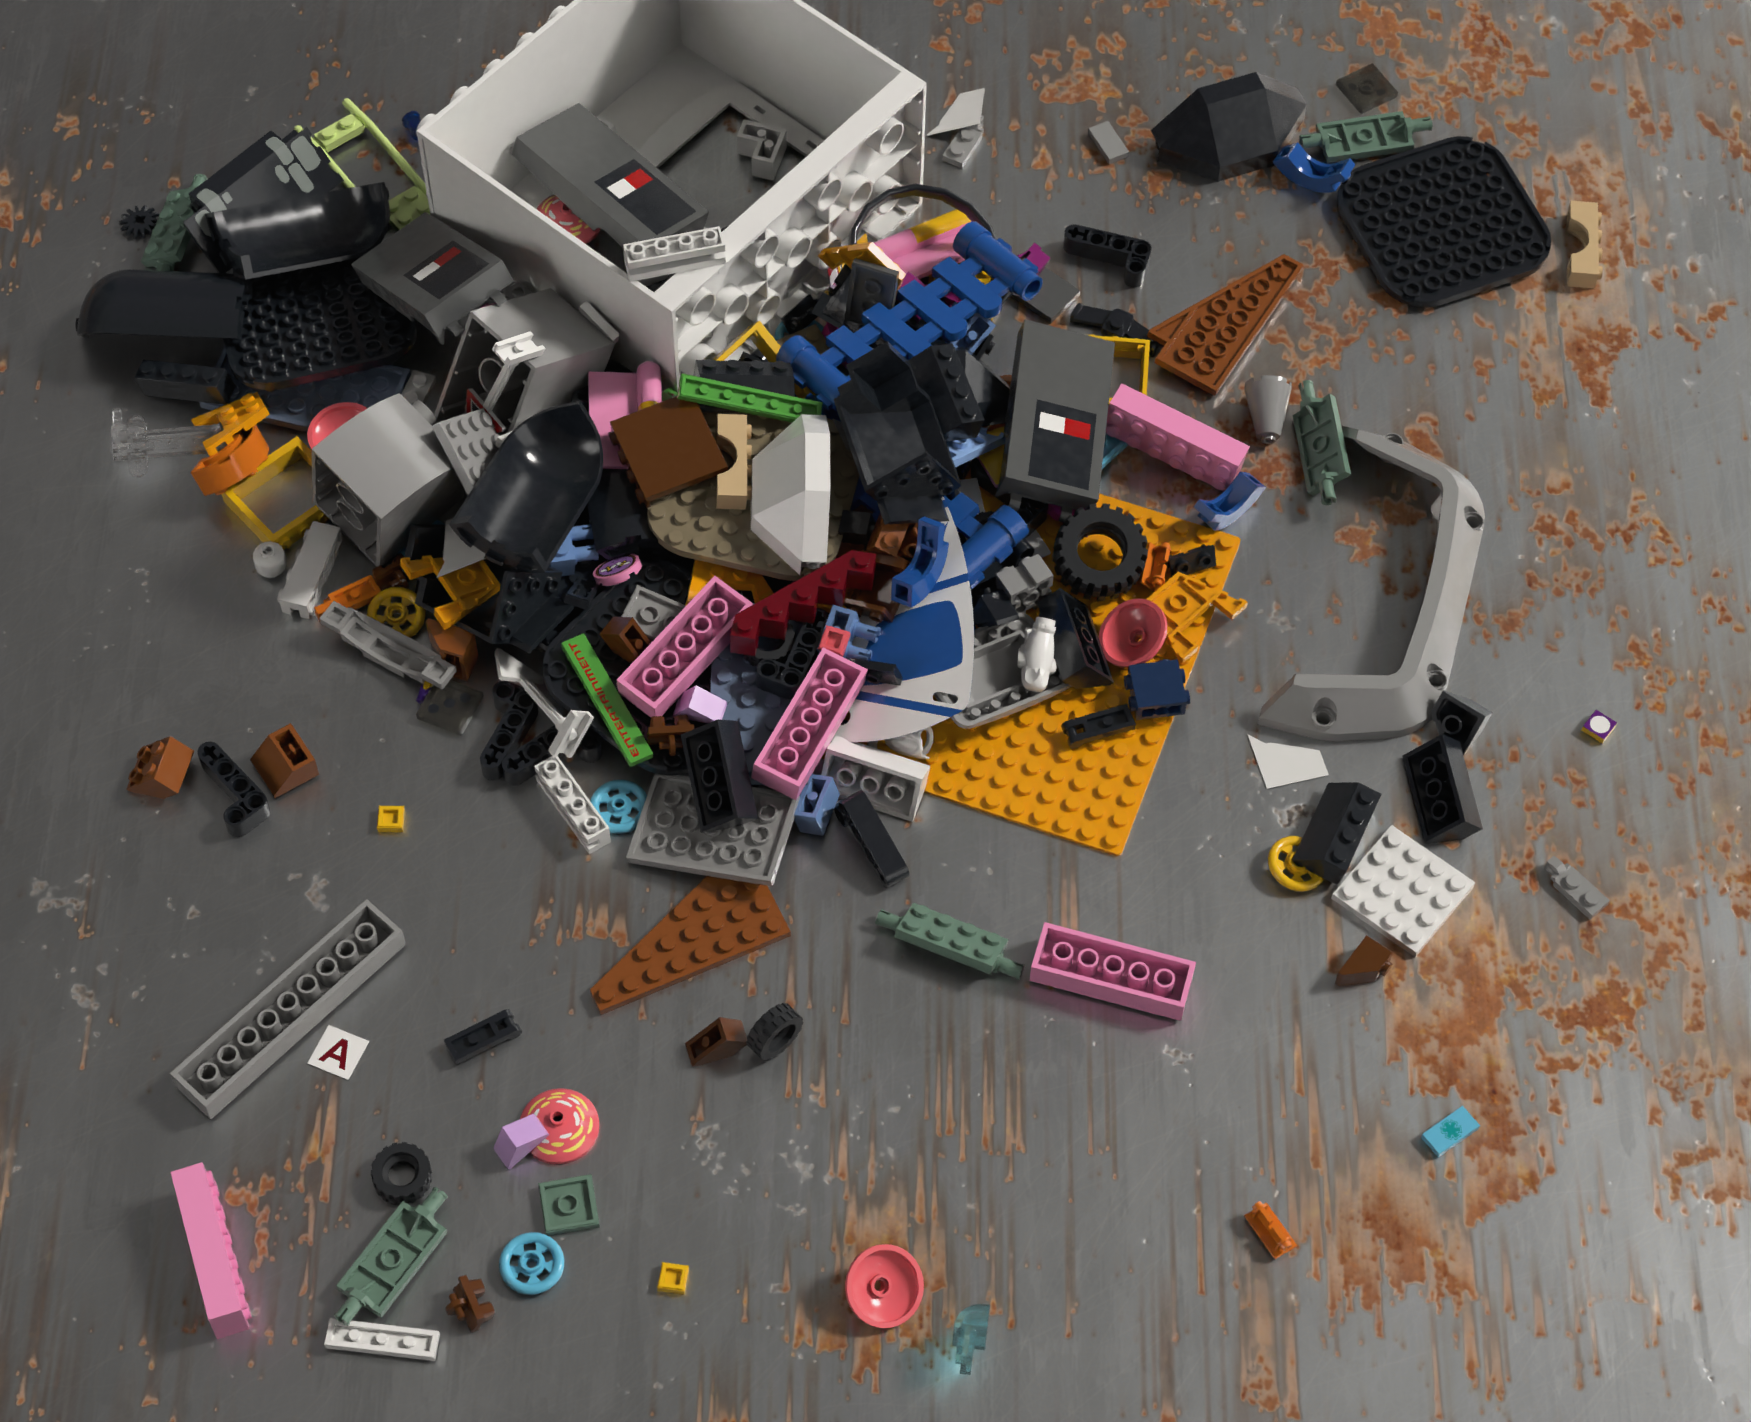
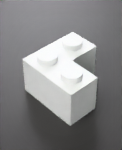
[737,120,787,180]

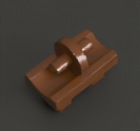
[372,554,410,591]
[647,715,694,756]
[445,1275,495,1332]

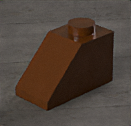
[600,617,651,664]
[1335,935,1393,986]
[685,1017,747,1067]

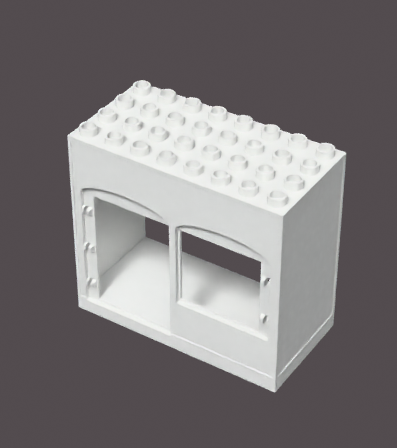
[416,0,927,402]

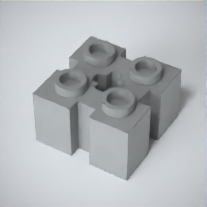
[995,554,1054,614]

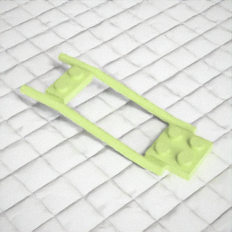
[294,98,430,231]

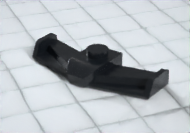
[1070,303,1160,357]

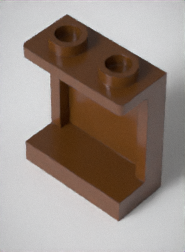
[843,550,909,623]

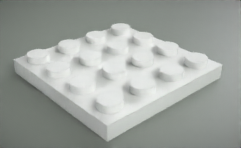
[1331,825,1475,957]

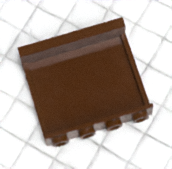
[608,396,728,510]

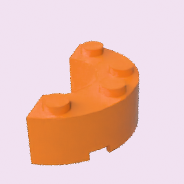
[190,425,269,496]

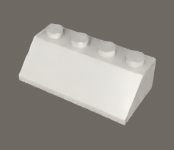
[821,736,930,822]

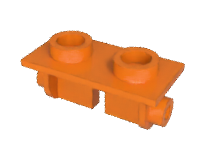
[1140,542,1172,592]
[1244,1201,1297,1259]

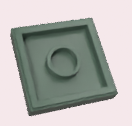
[538,1174,600,1236]

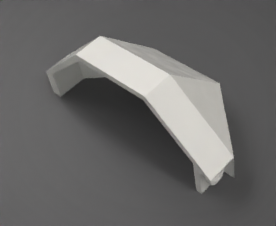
[751,414,830,575]

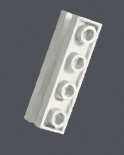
[623,226,726,282]
[278,521,344,619]
[534,756,611,855]

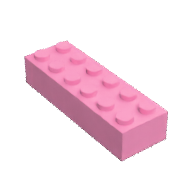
[1106,383,1250,491]
[616,576,753,717]
[751,648,868,800]
[1030,922,1196,1021]
[171,1162,252,1339]

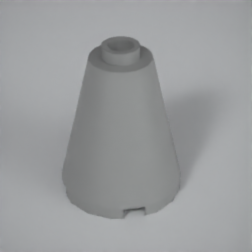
[1245,375,1292,444]

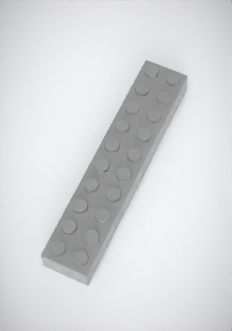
[170,899,406,1120]

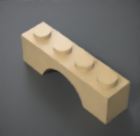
[1566,201,1603,289]
[716,414,752,510]

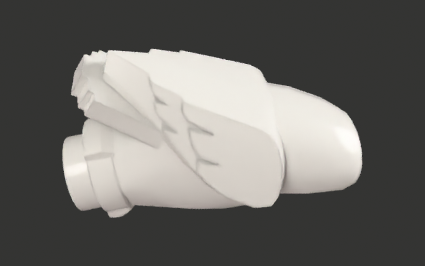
[1017,617,1057,692]

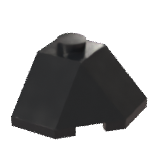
[972,586,1019,630]
[1431,690,1493,756]

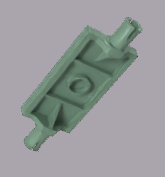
[1299,111,1433,163]
[141,174,208,271]
[1292,380,1351,505]
[875,902,1025,980]
[334,1187,448,1326]

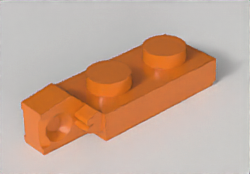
[314,575,381,622]

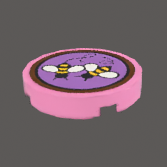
[593,554,642,586]

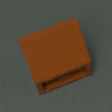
[865,513,918,564]
[426,618,479,682]
[250,723,319,798]
[126,736,194,799]

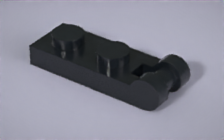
[1061,704,1136,749]
[444,1009,522,1065]

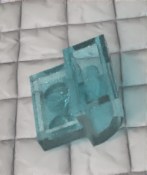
[952,1304,990,1375]

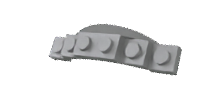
[319,601,457,690]

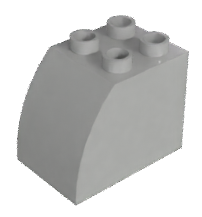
[434,288,615,436]
[312,393,465,567]

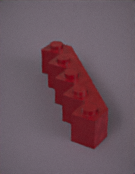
[730,550,876,656]

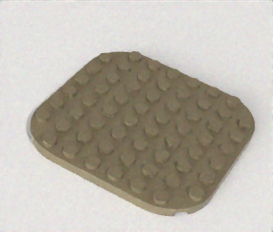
[647,412,859,581]

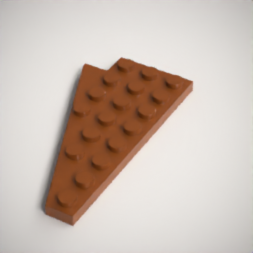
[1147,254,1304,396]
[590,876,791,1015]

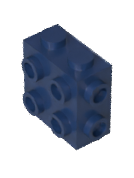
[1124,659,1190,720]

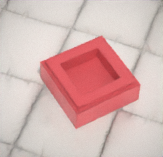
[818,625,851,657]

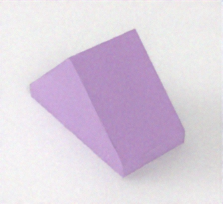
[673,685,728,723]
[493,1114,550,1169]

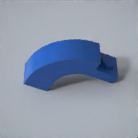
[1273,142,1356,193]
[1194,471,1266,531]
[891,516,949,608]

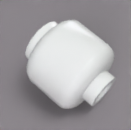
[253,541,286,578]

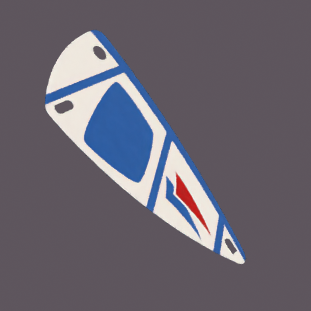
[831,497,974,742]

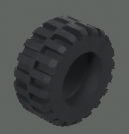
[1052,503,1148,601]

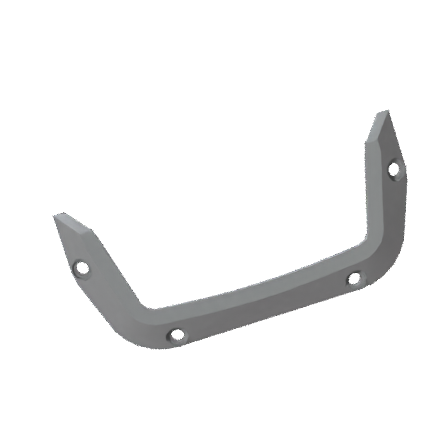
[1258,425,1485,742]

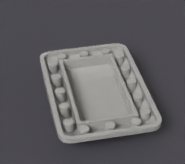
[934,613,1072,729]

